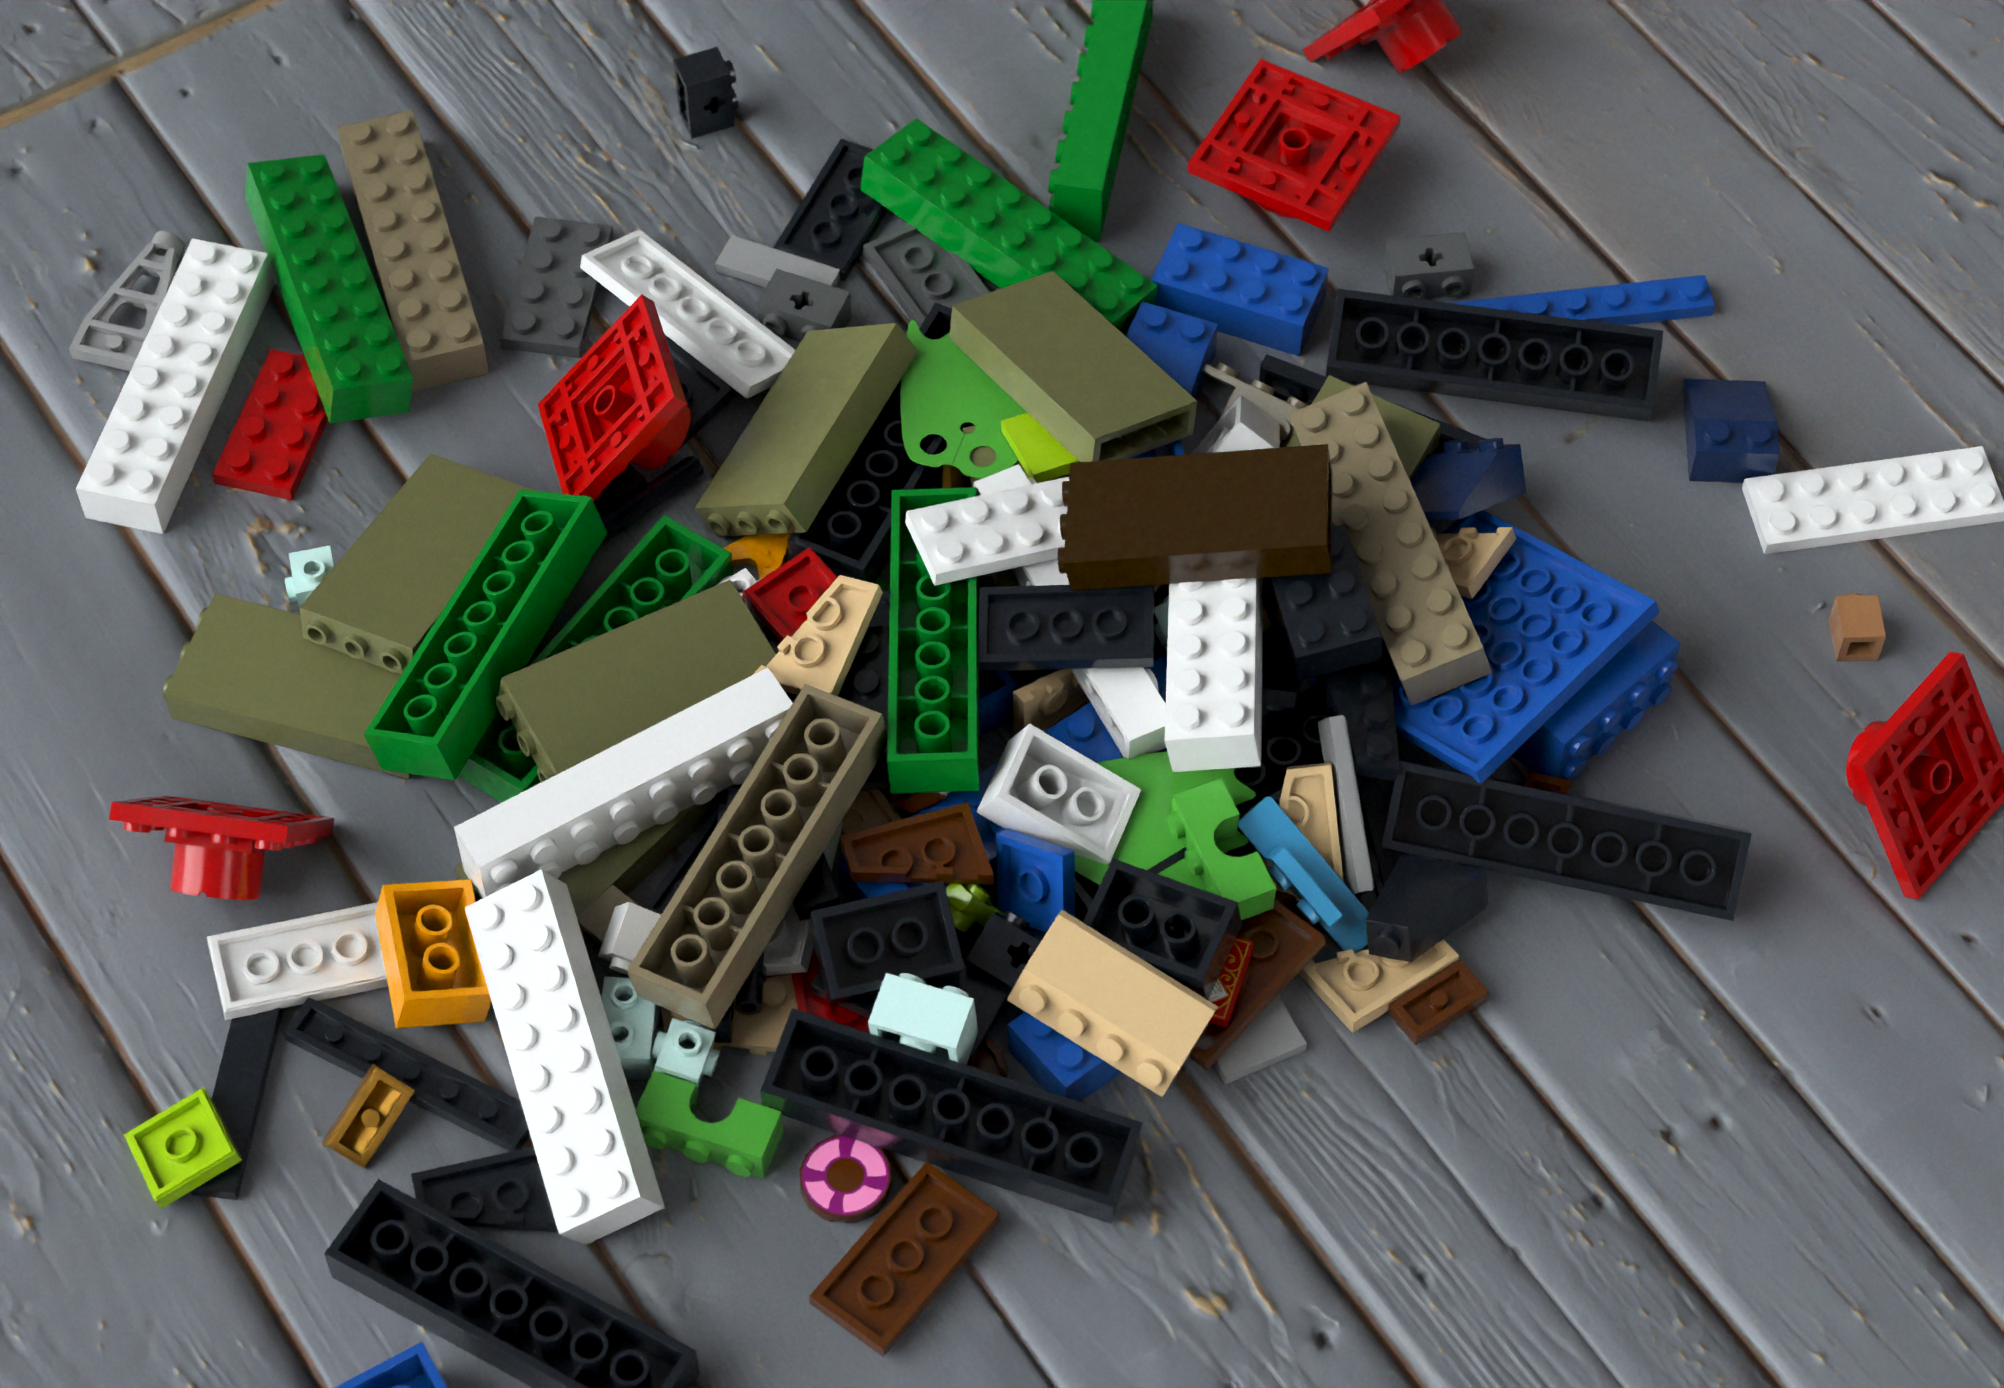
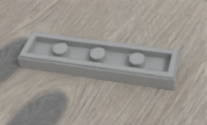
[1317,715,1375,895]

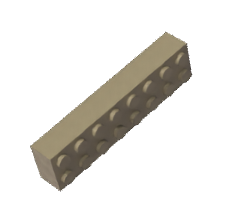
[337,109,489,392]
[1288,382,1492,706]
[627,684,888,1030]

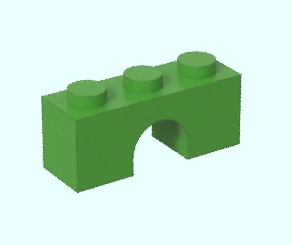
[1167,778,1276,920]
[635,1070,784,1179]

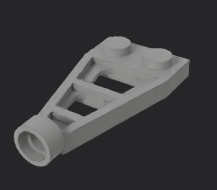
[69,231,185,371]

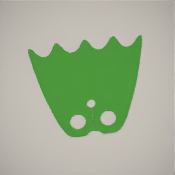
[900,320,1027,479]
[1075,751,1256,890]

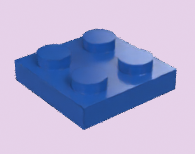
[996,828,1075,932]

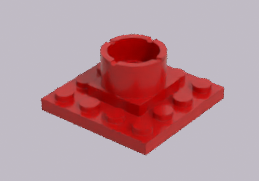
[1302,0,1463,74]
[1188,59,1401,232]
[538,294,691,502]
[1846,652,2004,900]
[109,795,334,900]

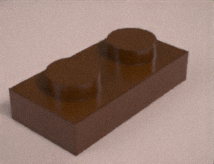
[1388,959,1488,1045]

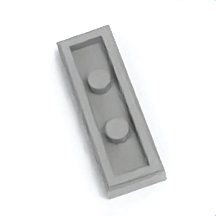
[715,235,840,288]

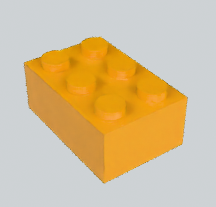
[375,879,492,1028]

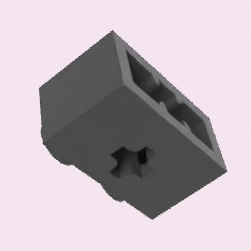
[1384,232,1474,299]
[757,269,851,342]

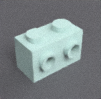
[600,977,661,1080]

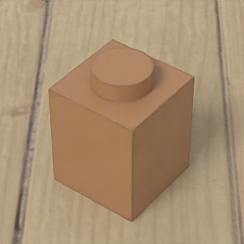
[1829,593,1886,661]

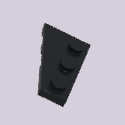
[665,335,735,451]
[411,1146,558,1232]

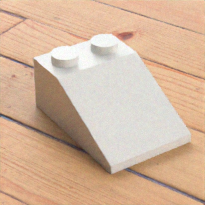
[976,724,1141,865]

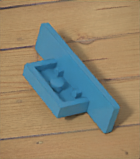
[1238,796,1369,953]

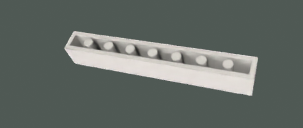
[973,464,1166,760]

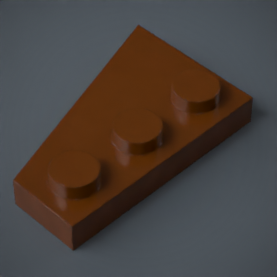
[840,802,994,884]

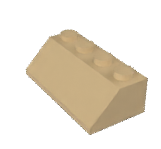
[1007,910,1218,1097]

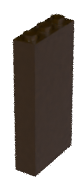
[1057,444,1333,591]

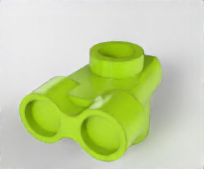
[946,884,1005,933]

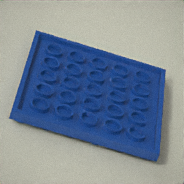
[1306,510,1660,784]

